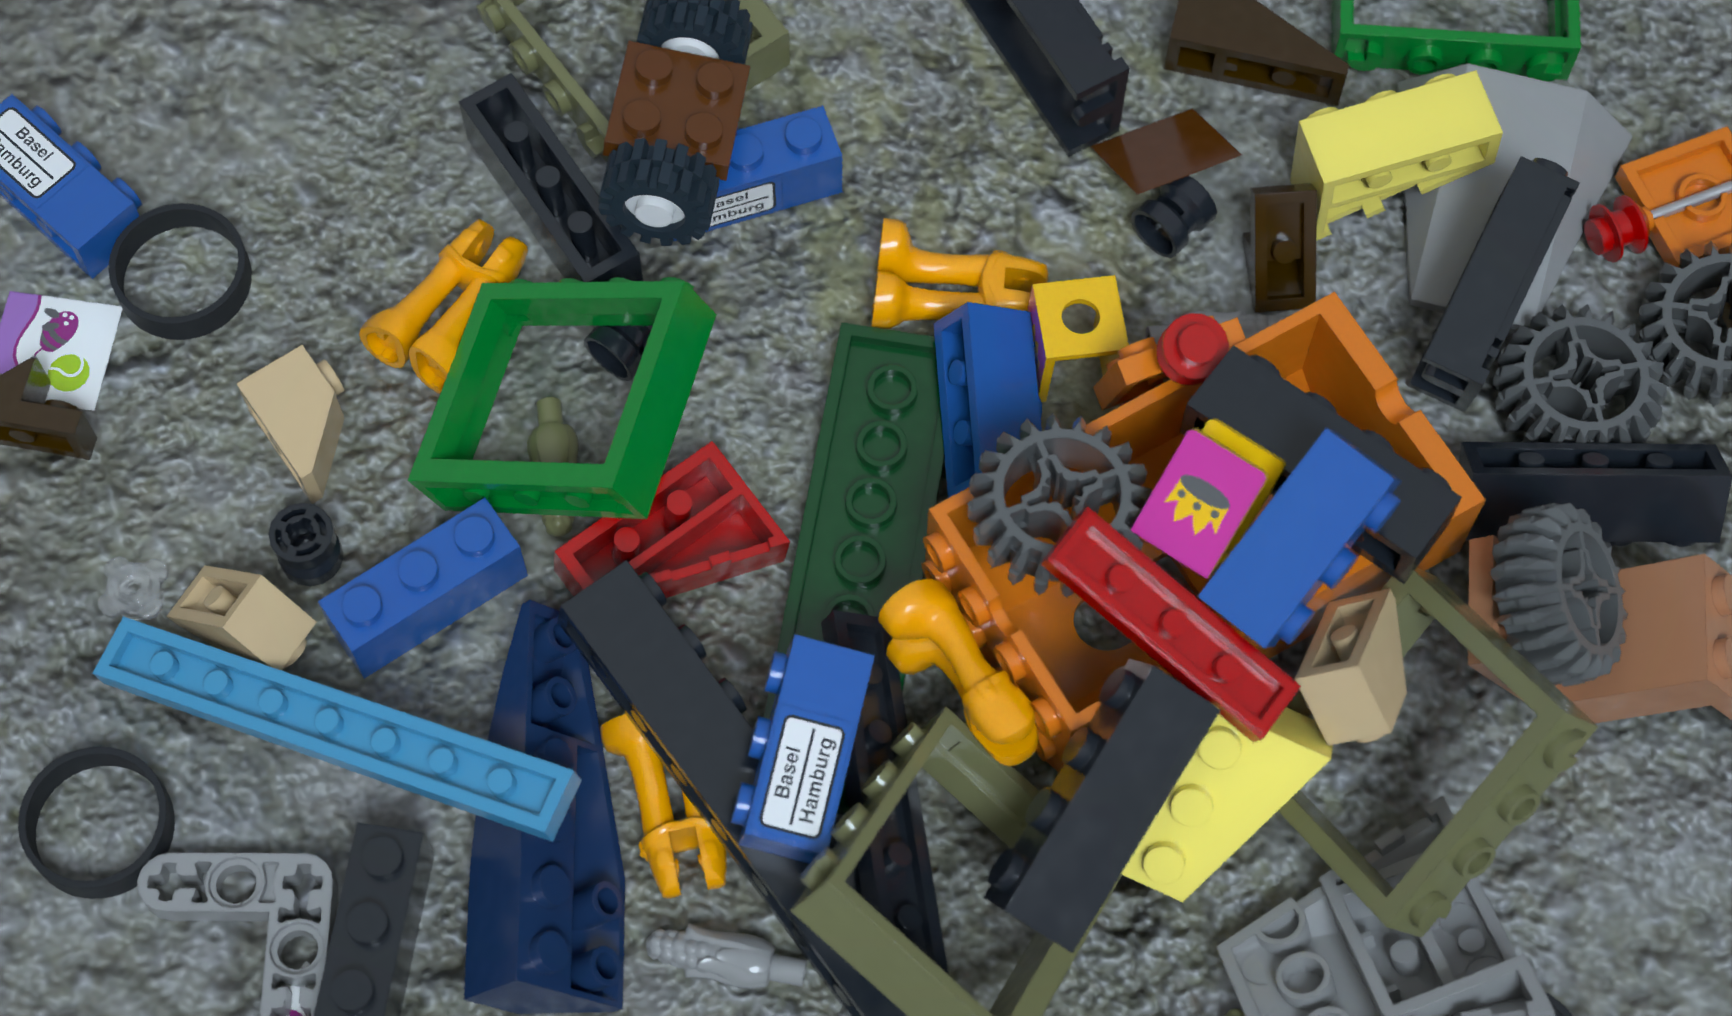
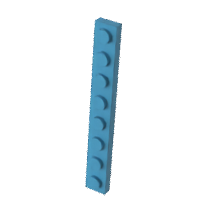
[93,616,582,842]

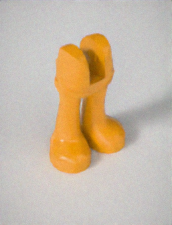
[871,218,1049,329]
[359,219,528,394]
[878,579,1038,766]
[600,714,727,898]

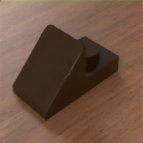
[1243,183,1317,313]
[0,357,97,460]

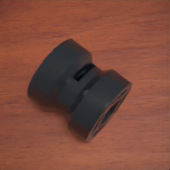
[1131,175,1217,258]
[584,326,652,381]
[268,503,344,587]

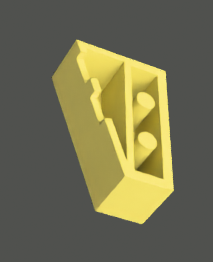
[1290,70,1503,241]
[1121,707,1333,902]

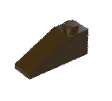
[1164,0,1349,106]

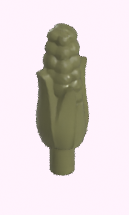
[527,397,579,537]

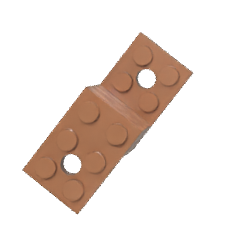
[1468,535,1732,723]

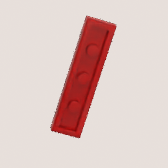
[1040,507,1301,743]

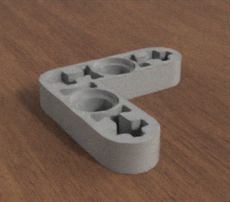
[137,853,338,1016]

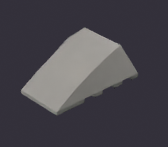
[1396,64,1633,330]
[1216,795,1555,1016]

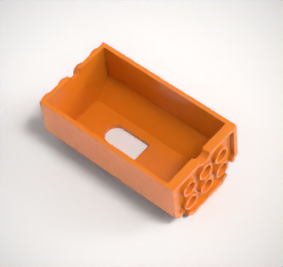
[921,292,1486,772]

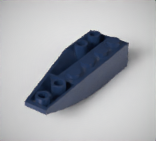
[464,600,625,1014]

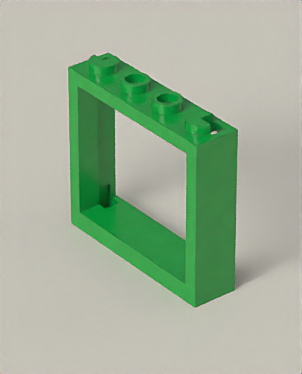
[1331,0,1581,82]
[407,277,717,519]

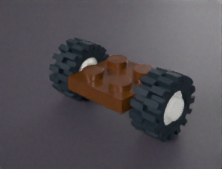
[598,0,753,246]

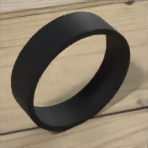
[109,203,252,340]
[18,746,175,899]

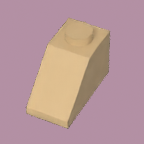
[236,345,345,504]
[167,565,317,670]
[1295,588,1407,746]

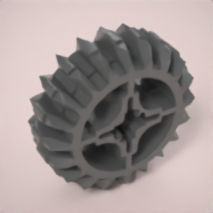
[1638,240,1732,407]
[1493,304,1667,443]
[967,413,1152,598]
[1490,503,1628,687]

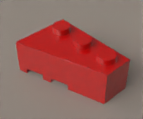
[554,441,790,598]

